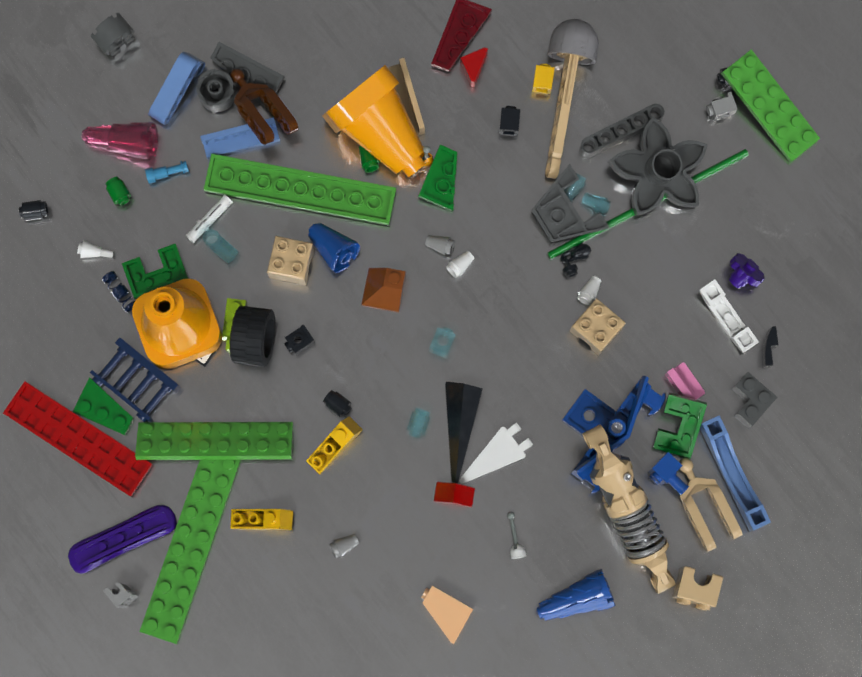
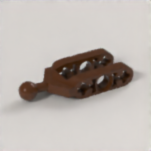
[230,69,298,145]

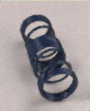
[102,271,135,312]

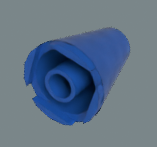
[308,223,360,273]

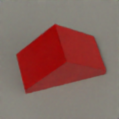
[460,47,488,88]
[434,482,475,507]

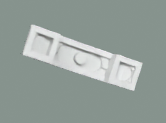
[699,279,759,353]

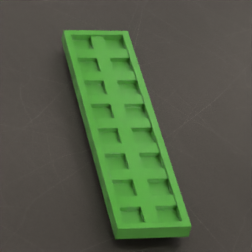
[135,422,293,460]

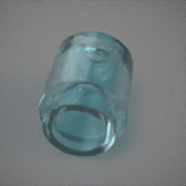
[406,408,430,438]

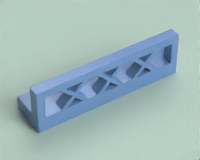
[200,117,280,160]

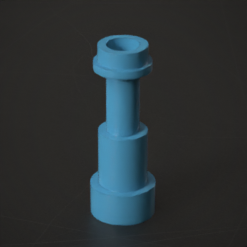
[145,161,189,184]

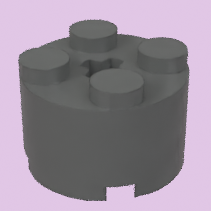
[91,13,135,57]
[196,69,236,113]

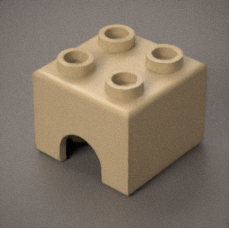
[267,236,315,286]
[570,298,626,356]
[672,566,723,611]

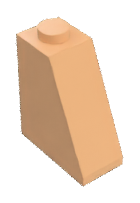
[421,586,473,644]

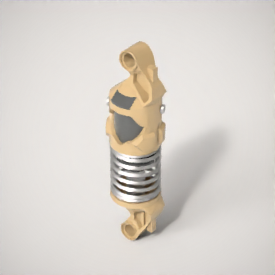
[582,424,676,594]

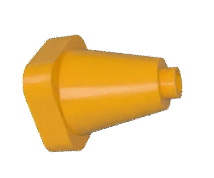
[322,65,426,177]
[132,279,223,369]

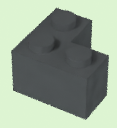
[732,372,777,429]

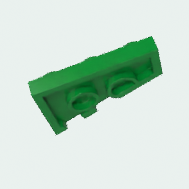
[418,144,457,212]
[73,377,134,436]

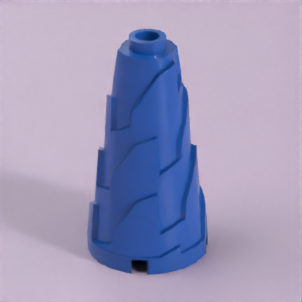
[536,569,616,621]

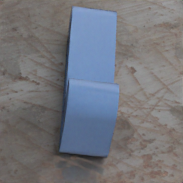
[148,52,206,125]

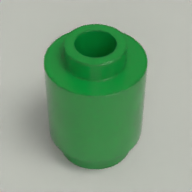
[105,176,131,206]

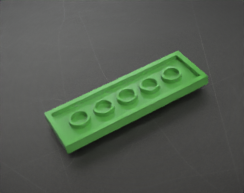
[721,49,820,162]

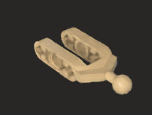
[679,458,743,552]

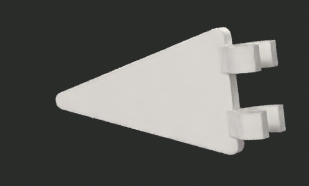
[459,422,533,484]

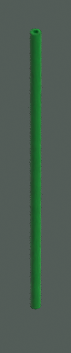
[547,149,749,259]

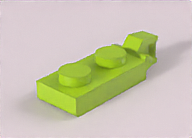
[222,298,247,352]

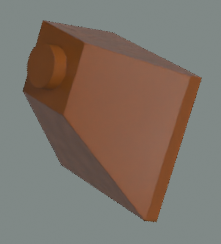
[361,268,406,313]

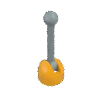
[420,146,433,168]

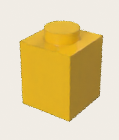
[532,64,555,95]

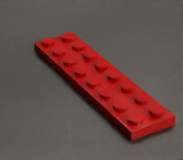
[3,381,153,497]

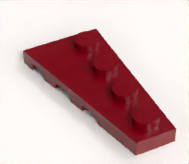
[431,0,492,72]

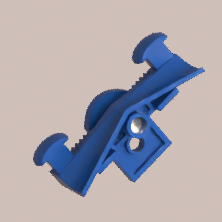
[562,376,666,493]

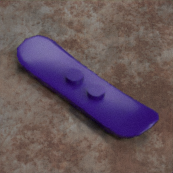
[68,505,177,574]

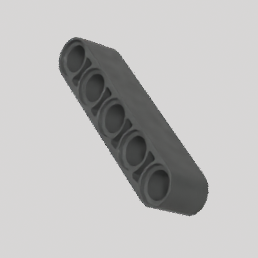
[579,104,665,158]

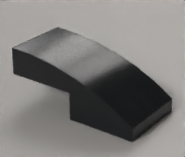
[762,326,778,369]

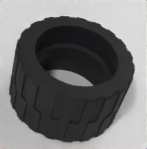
[230,306,276,367]

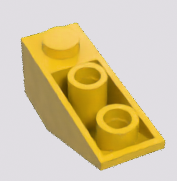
[306,416,363,474]
[230,509,293,530]

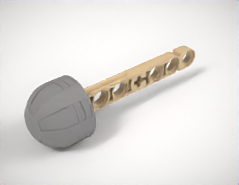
[545,19,599,179]

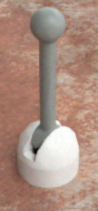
[507,512,526,559]

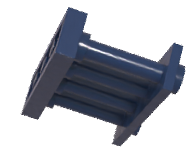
[90,337,181,422]

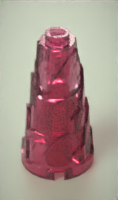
[82,122,158,160]

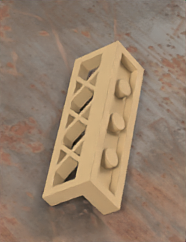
[388,58,425,136]

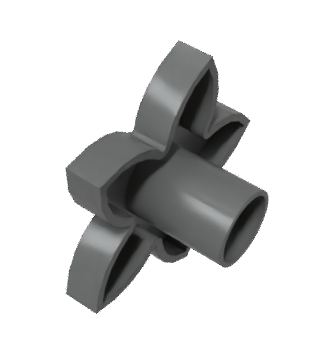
[608,116,708,217]

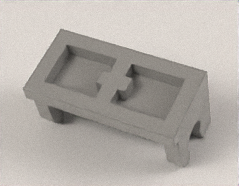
[103,583,139,609]

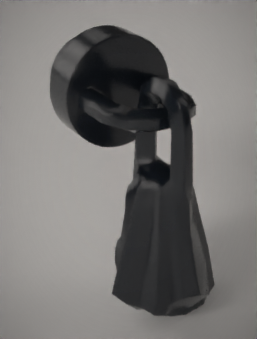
[560,243,591,278]

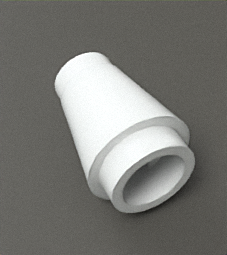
[446,251,474,278]
[577,276,602,305]

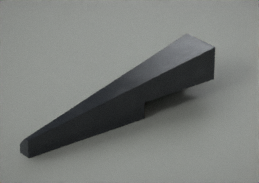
[445,382,483,484]

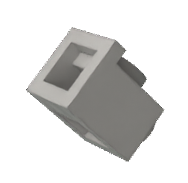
[706,92,737,121]

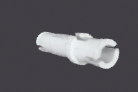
[185,195,233,243]

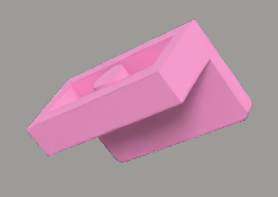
[665,362,705,400]

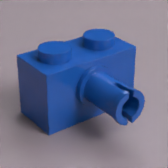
[648,452,689,495]

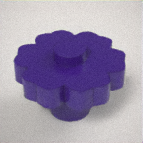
[729,253,765,289]

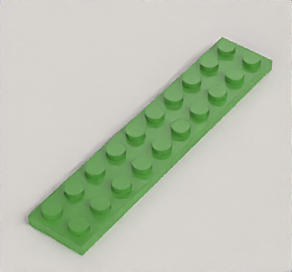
[203,154,396,225]
[139,460,241,644]

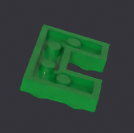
[122,244,189,300]
[653,392,707,459]

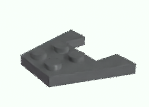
[531,164,610,242]

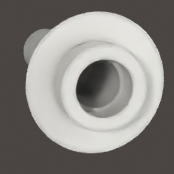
[77,240,114,258]

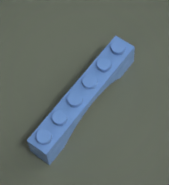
[700,415,771,532]

